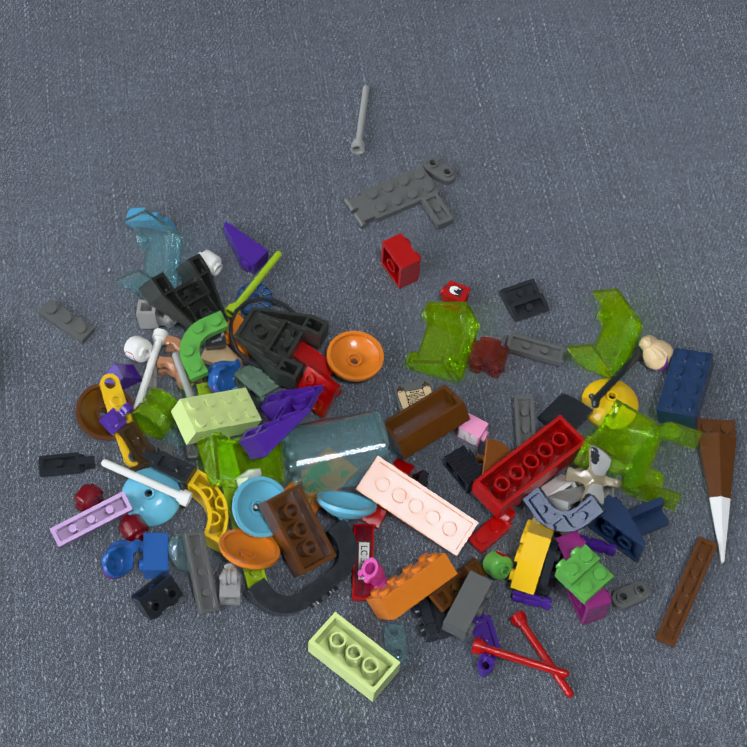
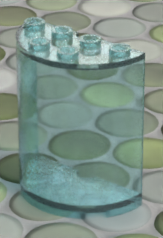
[281,410,393,495]

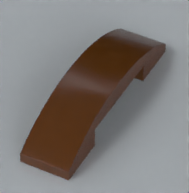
[429,557,487,612]

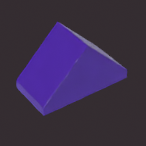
[99,363,142,390]

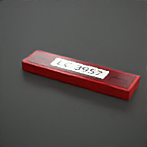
[352,524,374,602]

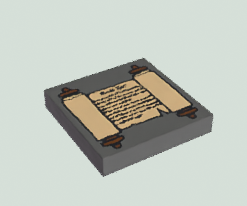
[393,379,434,412]

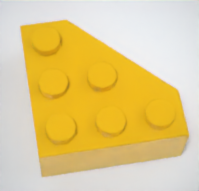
[508,516,554,595]

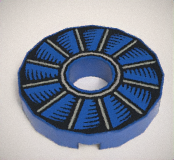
[236,283,273,315]

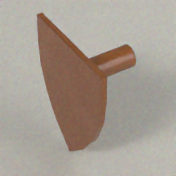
[476,438,511,474]

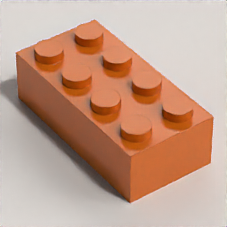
[366,552,458,620]

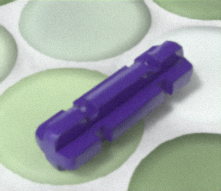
[580,535,617,556]
[512,590,552,610]

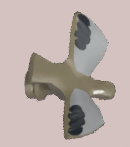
[565,445,622,505]

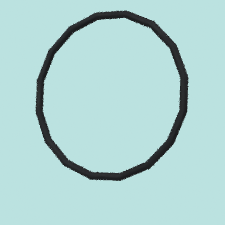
[229,297,307,370]

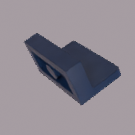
[628,497,669,536]

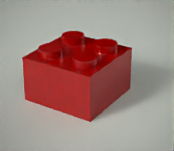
[380,233,421,289]

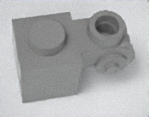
[136,299,177,329]
[219,563,241,605]

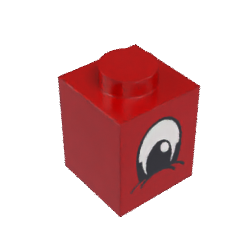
[440,280,471,312]

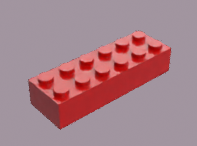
[471,415,588,520]

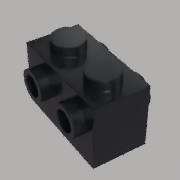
[131,571,183,620]

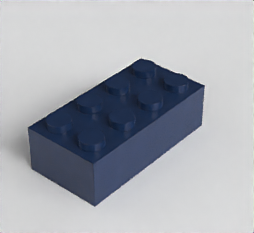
[656,348,714,429]

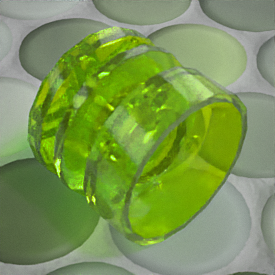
[131,387,178,440]

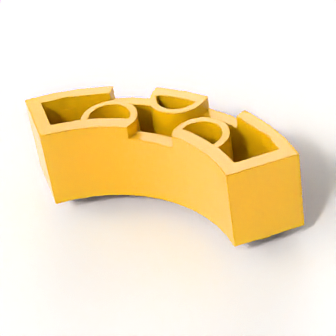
[188,469,229,553]

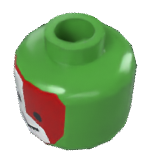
[483,550,513,580]

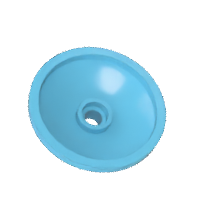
[122,468,180,527]
[232,476,285,538]
[317,490,377,521]

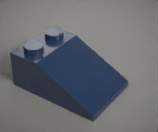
[589,494,646,563]

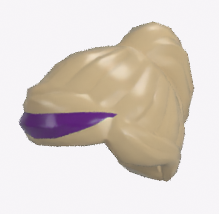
[639,335,673,371]

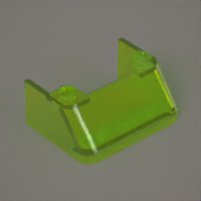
[567,288,643,379]
[621,422,702,511]

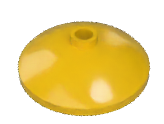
[581,378,639,430]

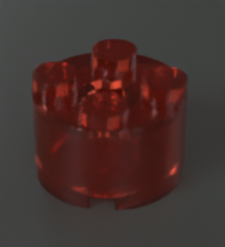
[467,337,510,378]

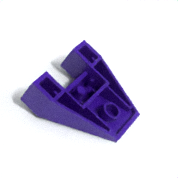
[239,385,324,460]

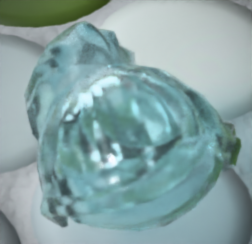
[168,533,190,572]

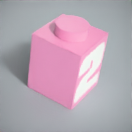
[457,413,489,447]

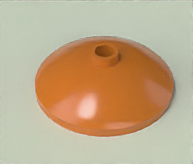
[326,331,384,382]
[219,528,280,570]

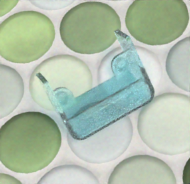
[117,209,183,295]

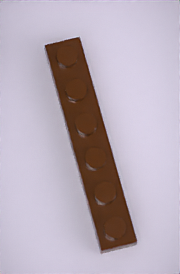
[655,536,718,648]

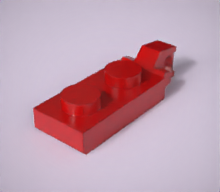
[467,509,516,555]

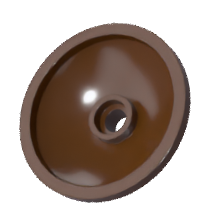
[75,383,135,441]

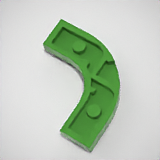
[180,311,229,383]

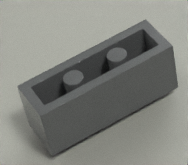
[442,570,494,640]

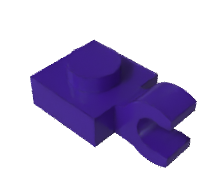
[99,402,134,436]

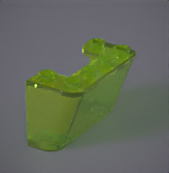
[196,432,286,487]

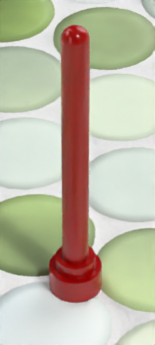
[509,610,574,698]
[471,637,569,678]

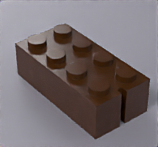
[380,384,470,459]

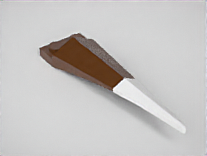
[696,418,737,564]

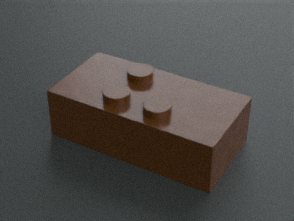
[258,483,337,577]

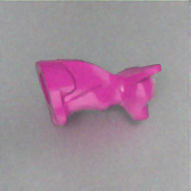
[358,557,388,589]

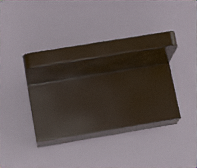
[117,417,156,464]

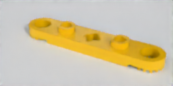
[99,374,138,467]

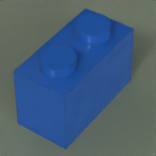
[139,532,169,579]

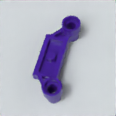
[473,614,501,677]

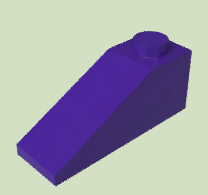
[224,221,268,275]

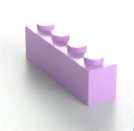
[50,491,134,548]

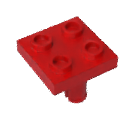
[296,364,342,418]

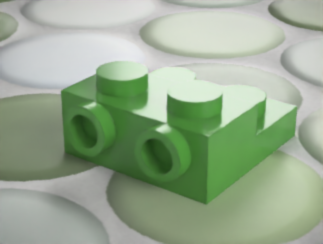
[555,544,614,605]

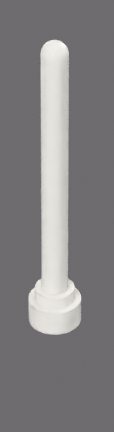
[134,328,169,411]
[101,459,193,507]

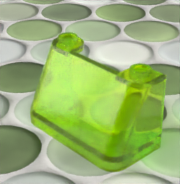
[406,302,479,382]
[574,399,657,475]

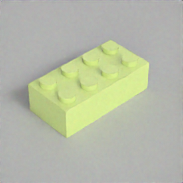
[171,387,262,445]
[308,612,400,702]

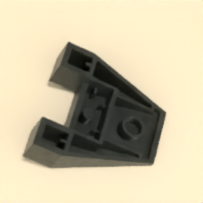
[139,253,228,328]
[234,307,329,390]

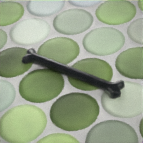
[589,347,644,408]

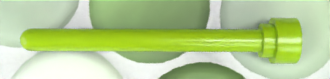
[224,251,282,318]

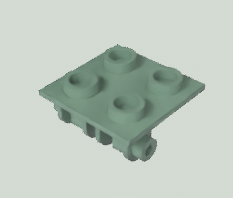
[234,361,281,403]

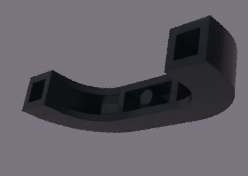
[244,519,357,616]

